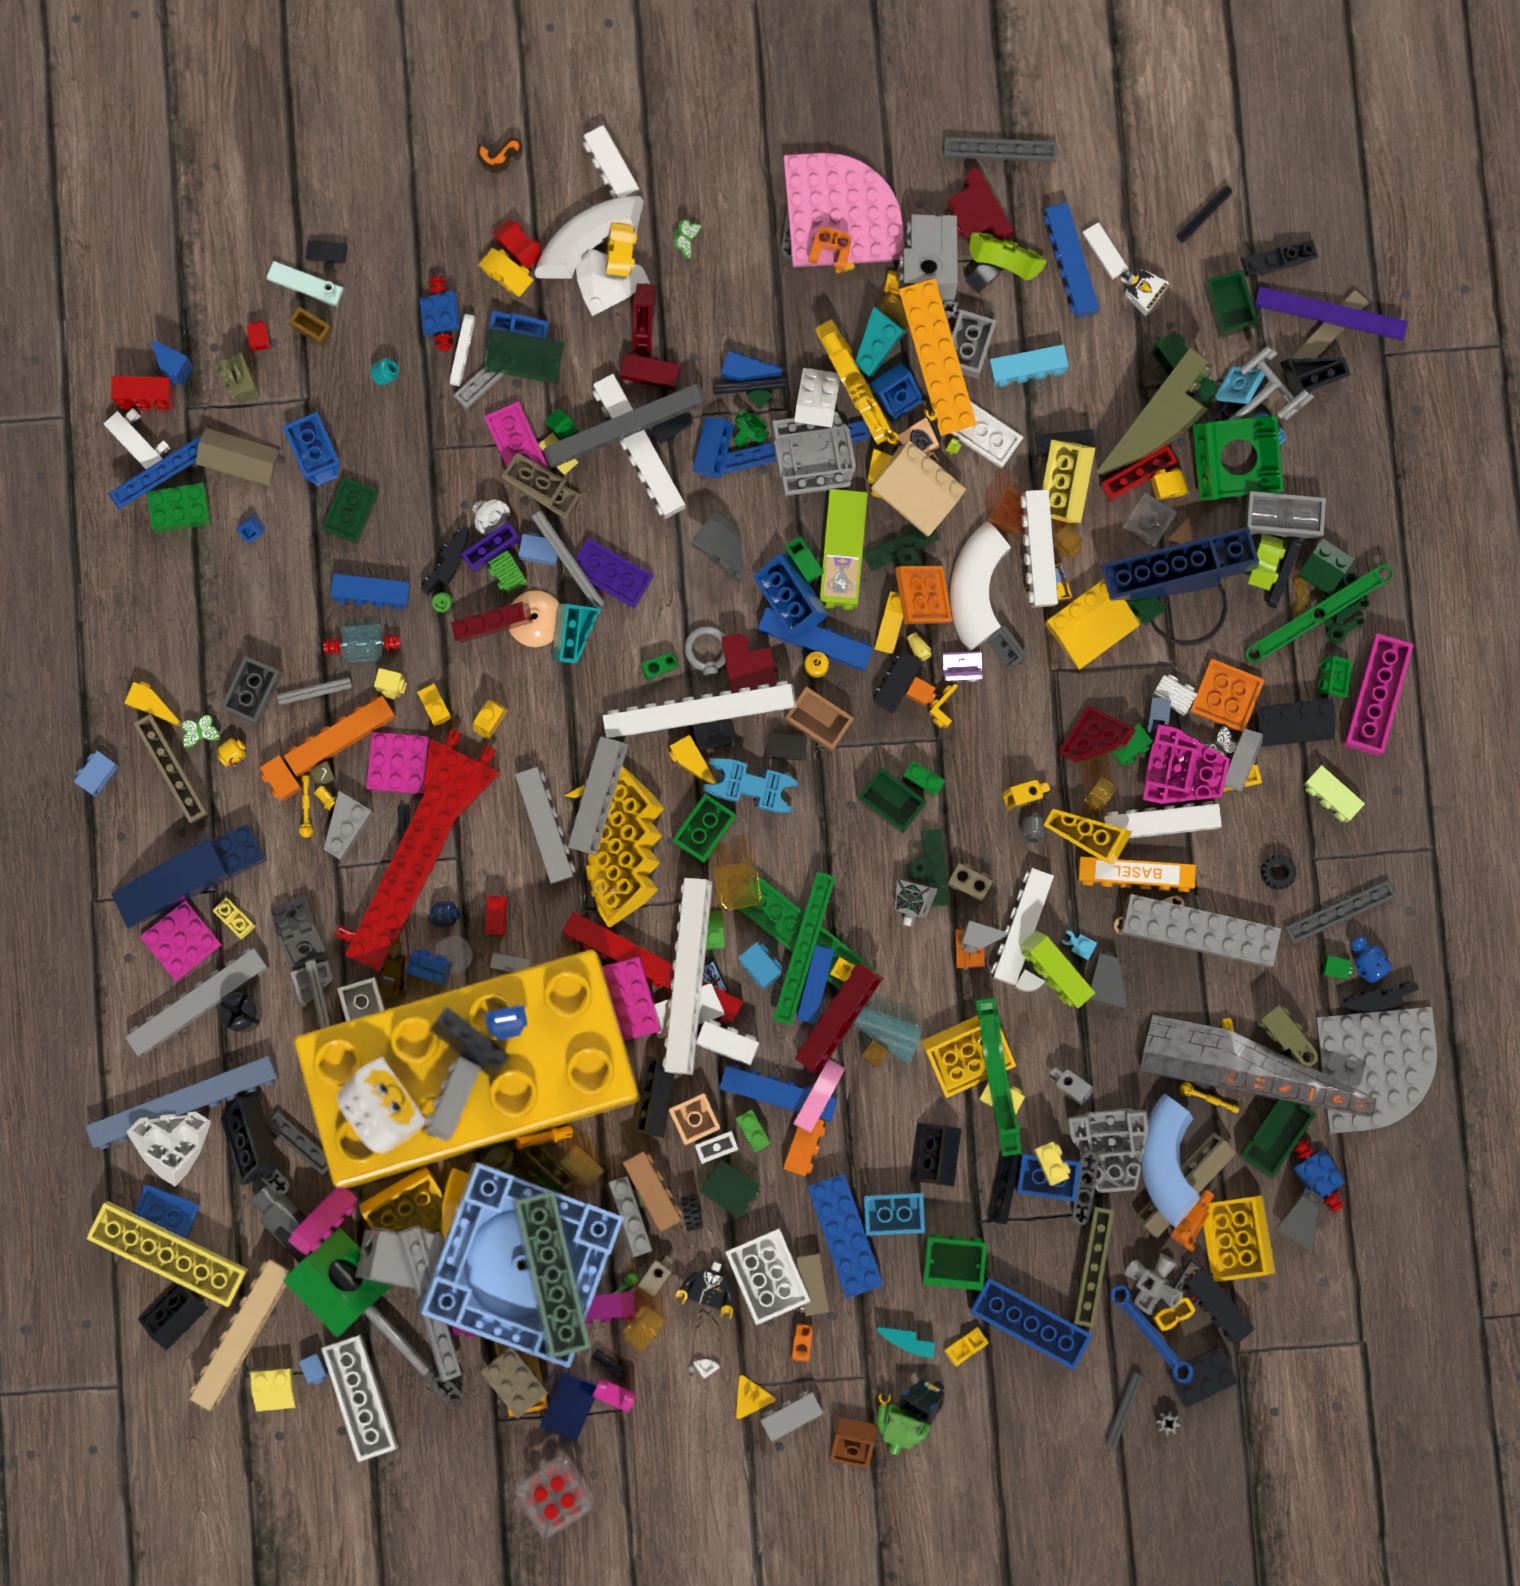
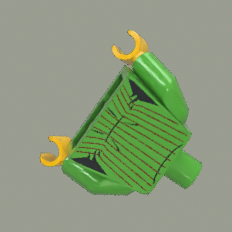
[877,1393,937,1455]

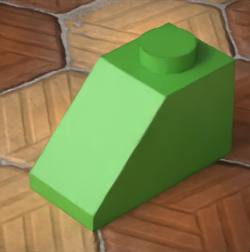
[706,911,725,950]

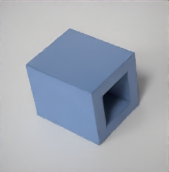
[299,1353,328,1385]

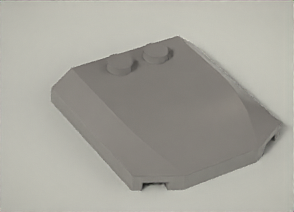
[771,412,856,497]

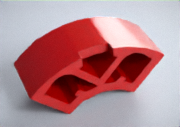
[492,219,542,269]

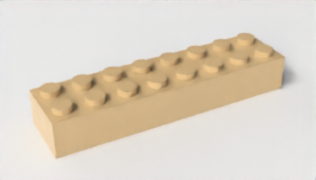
[190,1259,293,1411]

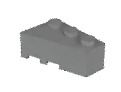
[324,791,374,862]

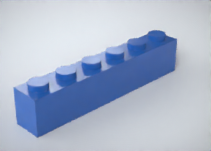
[1043,202,1099,319]
[758,607,873,672]
[719,1064,838,1122]

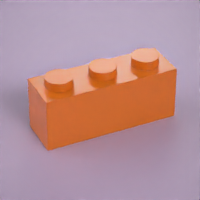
[783,1119,827,1177]

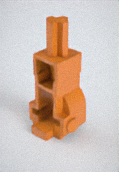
[1171,1189,1214,1252]

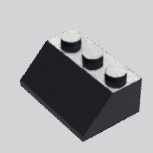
[910,1123,962,1187]
[138,1282,209,1351]

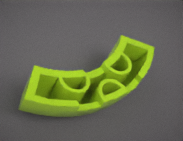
[969,233,1047,280]

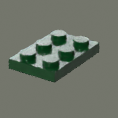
[321,477,379,544]

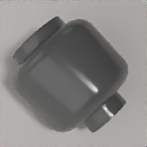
[1021,813,1046,843]

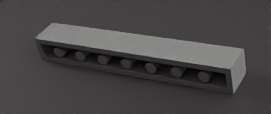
[125,948,269,1057]

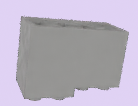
[898,215,958,301]
[355,1227,444,1289]

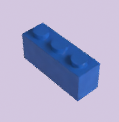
[692,417,734,479]

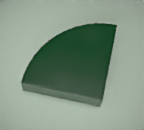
[747,390,773,410]

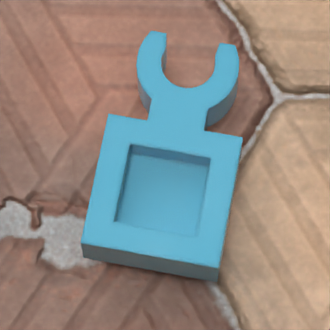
[1061,931,1097,961]

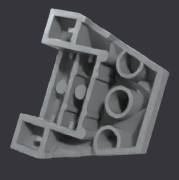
[1069,1108,1149,1193]

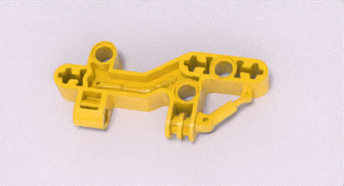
[815,319,894,444]

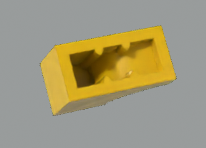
[417,684,452,727]

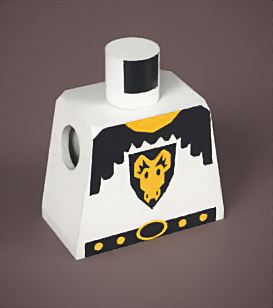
[1121,270,1169,316]

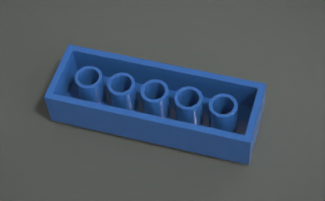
[807,1174,883,1299]
[969,1277,1093,1370]

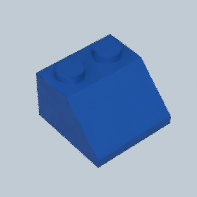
[152,340,194,386]
[870,363,924,421]

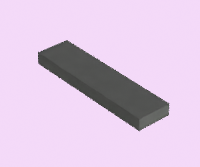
[267,1110,329,1176]

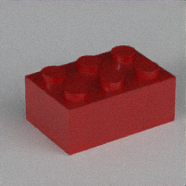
[111,376,176,411]

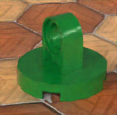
[733,410,770,447]

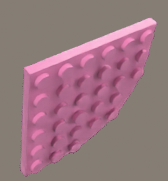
[783,153,904,267]

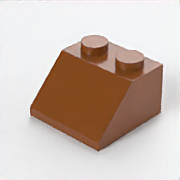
[830,1417,877,1468]

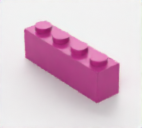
[288,1187,358,1256]

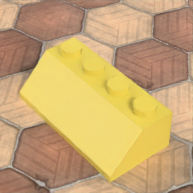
[1042,440,1095,523]

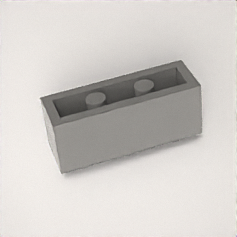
[760,1391,824,1442]

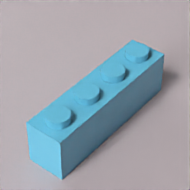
[989,345,1069,387]

